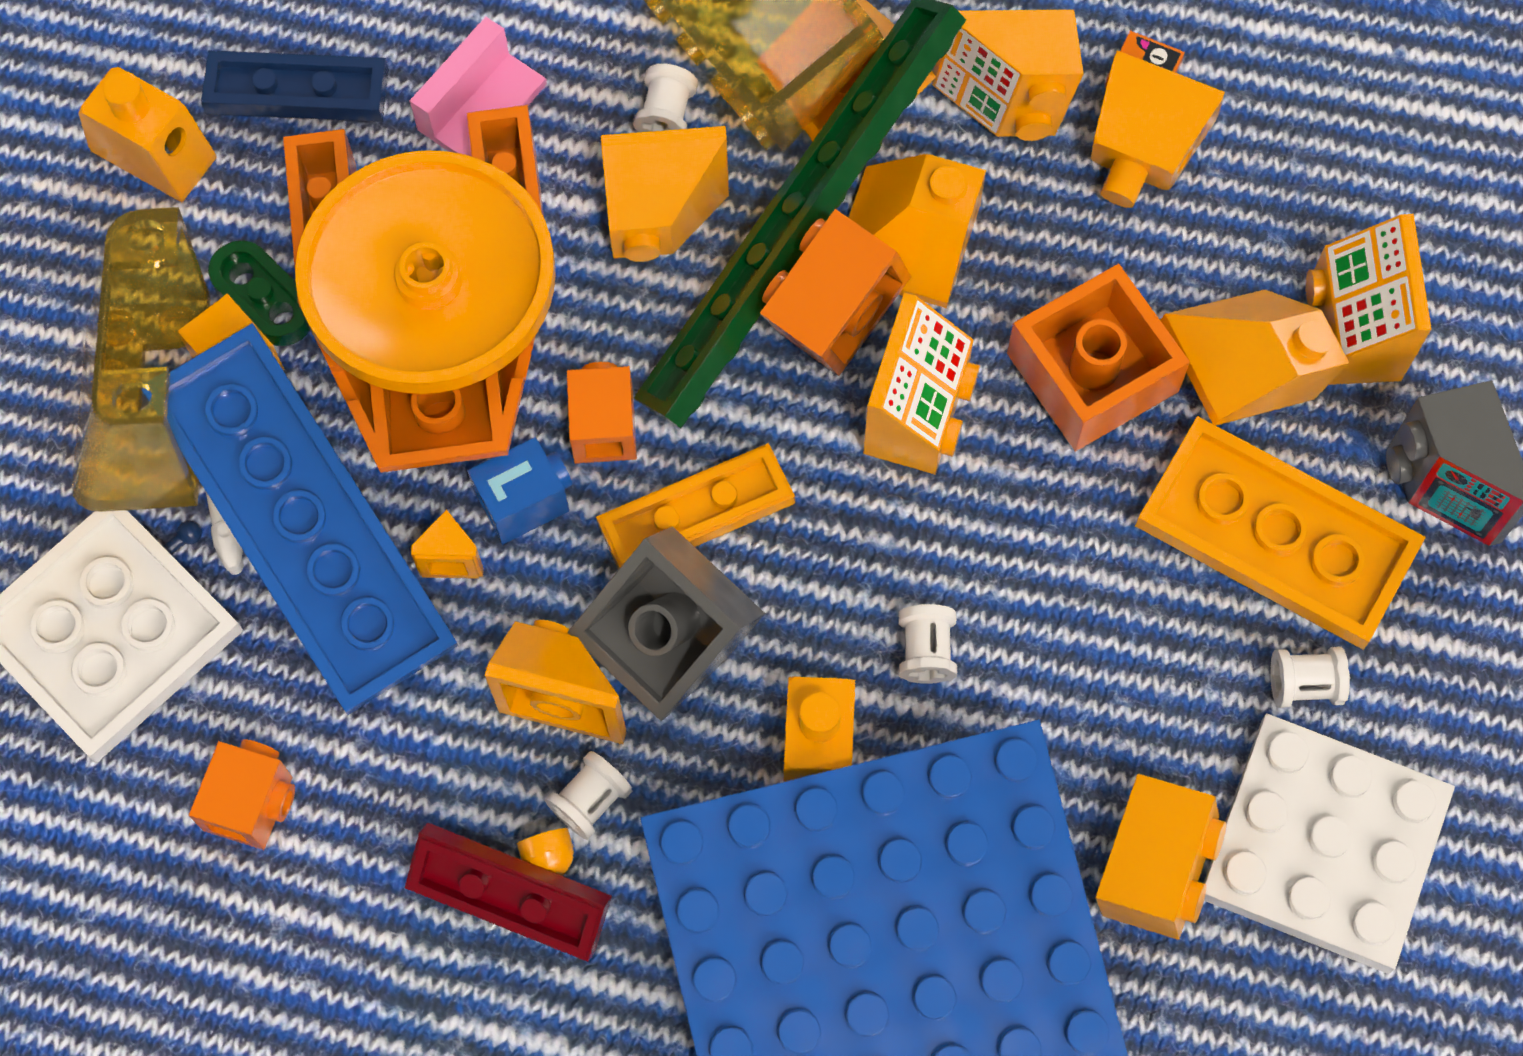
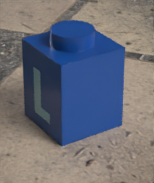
[467,437,573,545]

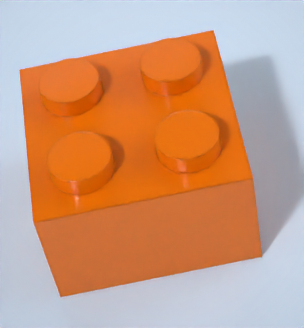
[760,209,912,376]
[1007,263,1190,452]

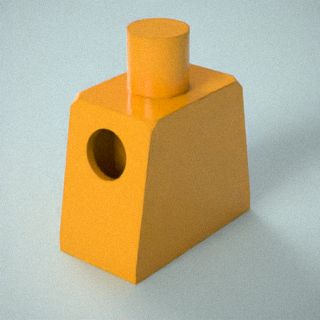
[1091,50,1225,208]
[78,67,217,203]
[783,676,855,782]

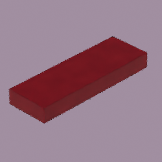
[405,823,612,962]

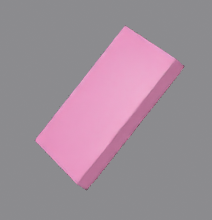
[410,16,547,157]

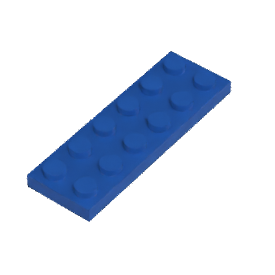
[141,323,458,715]

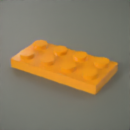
[1135,416,1426,650]

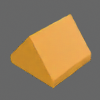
[411,510,484,579]

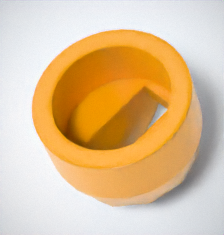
[517,828,574,876]

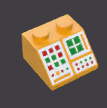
[932,10,1084,141]
[1306,214,1431,385]
[863,292,980,474]

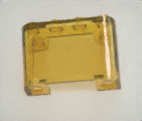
[643,0,884,153]
[72,207,211,512]

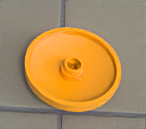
[295,150,556,394]

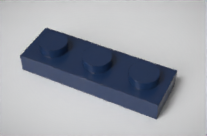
[201,50,389,122]

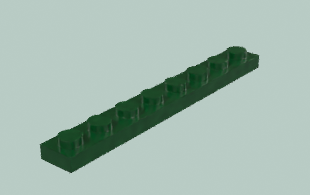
[633,0,966,429]

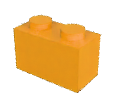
[1095,773,1227,940]

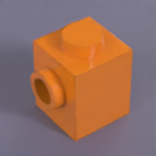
[188,739,295,850]

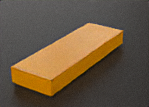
[596,443,795,570]

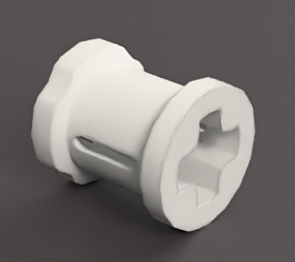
[633,64,698,132]
[899,604,957,684]
[1270,647,1350,708]
[544,751,632,840]

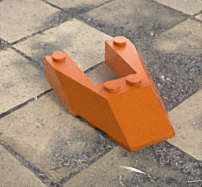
[283,105,544,473]

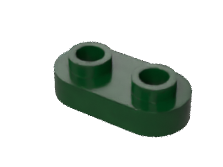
[208,240,311,346]

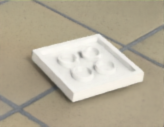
[0,496,243,764]
[1203,713,1455,974]

